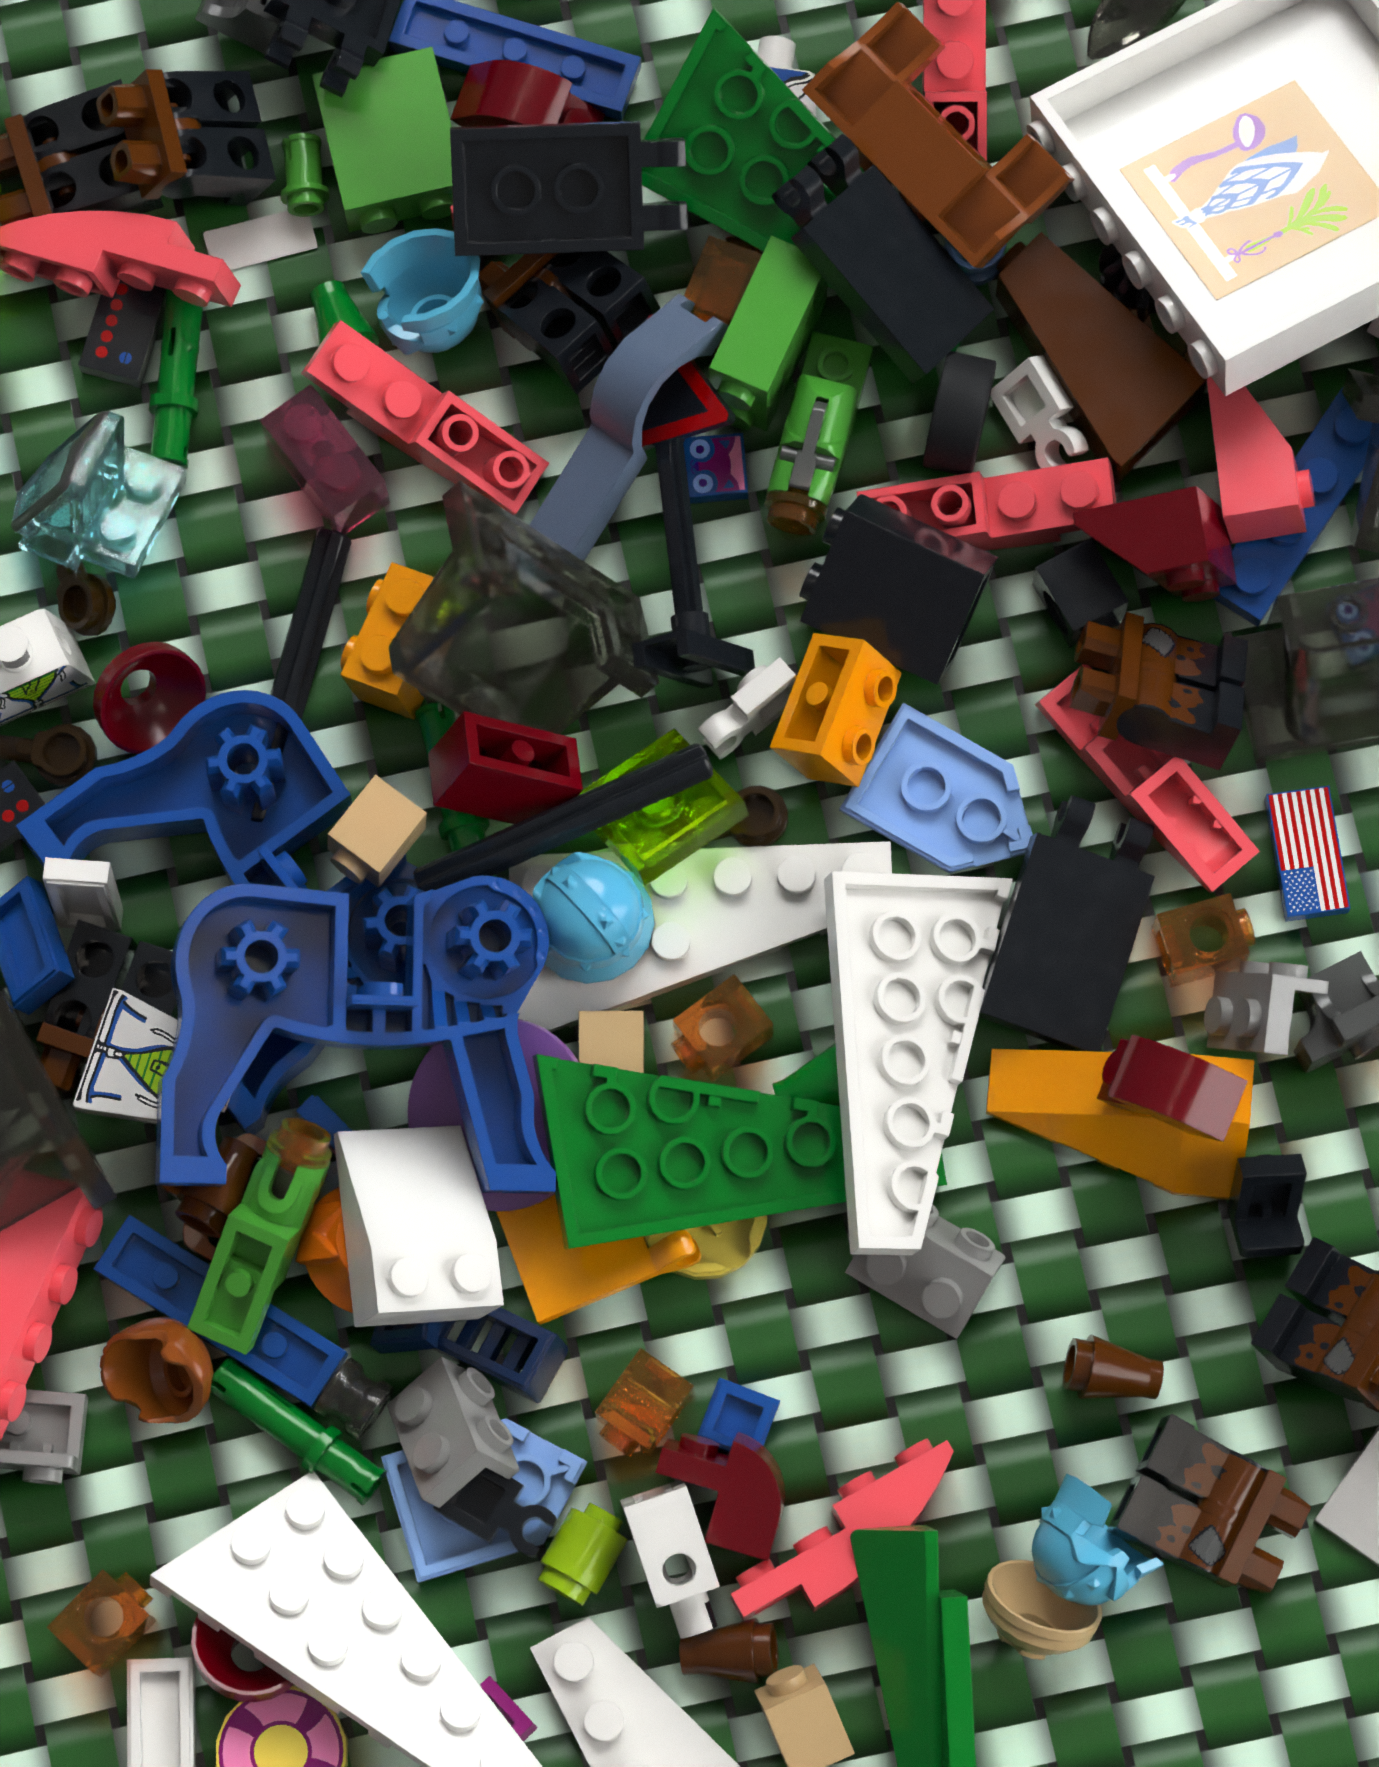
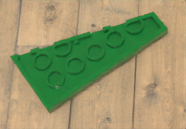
[642,7,961,352]
[533,1054,947,1249]

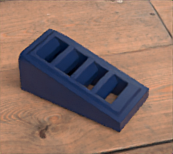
[434,1307,568,1403]

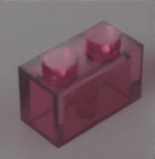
[260,384,390,535]

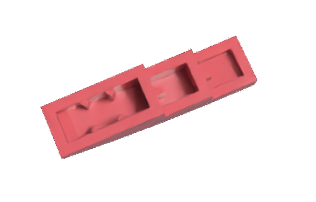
[1035,664,1260,893]

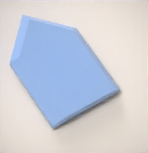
[839,702,1033,873]
[381,1418,588,1583]

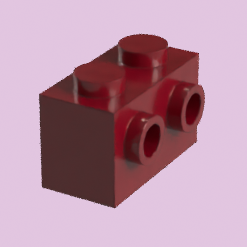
[428,711,583,824]

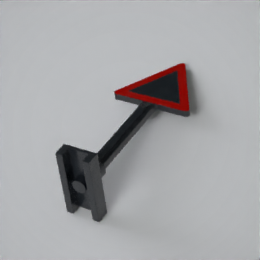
[632,314,755,689]

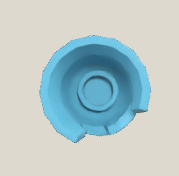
[360,228,484,355]
[533,852,655,984]
[1031,1474,1164,1606]

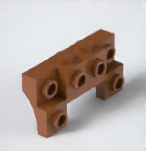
[802,2,1075,268]

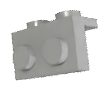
[1204,960,1329,1055]
[845,1204,1006,1339]
[387,1357,520,1508]
[0,1389,89,1485]

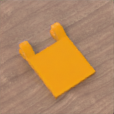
[496,1194,701,1325]

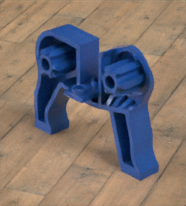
[16,690,425,1135]
[155,876,556,1194]

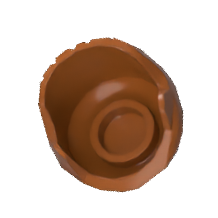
[100,1317,213,1423]

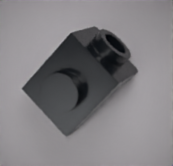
[1227,1154,1307,1258]

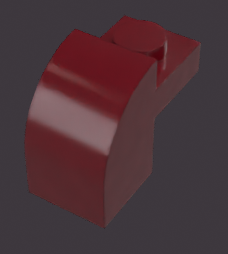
[450,60,605,127]
[1096,1035,1248,1142]
[655,1432,786,1561]

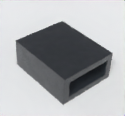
[799,494,998,685]

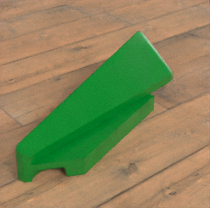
[850,1525,976,1767]

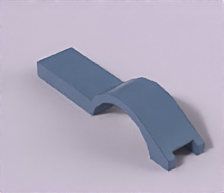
[525,293,729,567]

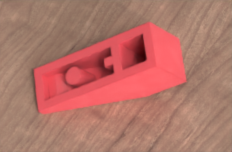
[1207,377,1315,544]

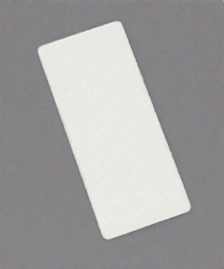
[203,211,318,270]

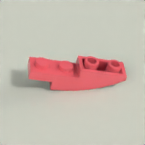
[922,0,987,161]
[0,211,241,307]
[301,320,549,515]
[856,457,1116,551]
[730,1438,954,1621]

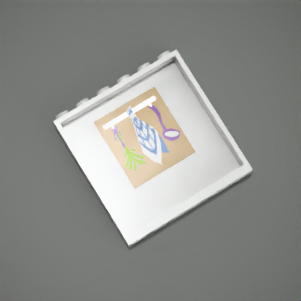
[1026,0,1379,396]

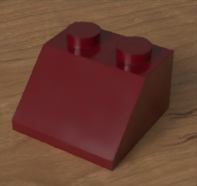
[1073,486,1237,602]

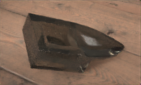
[1087,0,1187,60]

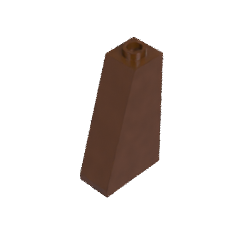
[995,232,1207,485]

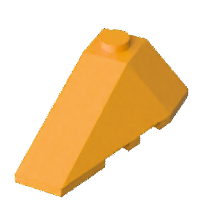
[986,1049,1254,1200]

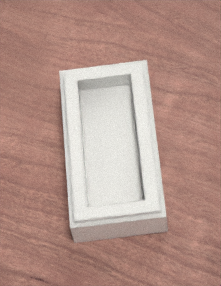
[43,857,124,931]
[127,1657,196,1767]

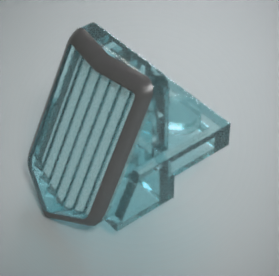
[11,411,186,579]

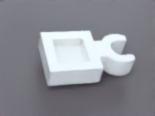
[990,355,1089,468]
[698,657,796,760]

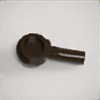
[42,521,116,636]
[0,724,97,787]
[661,785,789,850]

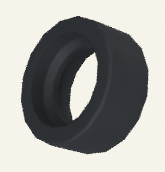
[923,351,996,475]

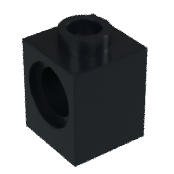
[1032,538,1129,648]

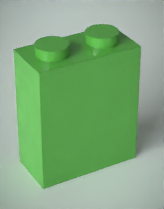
[312,47,453,234]
[709,236,828,432]

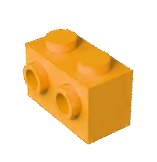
[340,562,465,720]
[770,633,902,787]

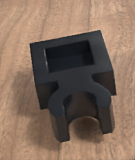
[433,1467,558,1558]

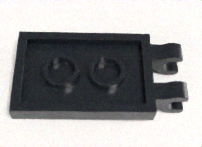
[263,0,401,98]
[450,121,688,256]
[772,134,994,384]
[979,795,1155,1052]

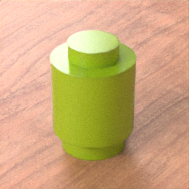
[538,1503,628,1606]

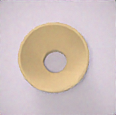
[982,1560,1102,1660]

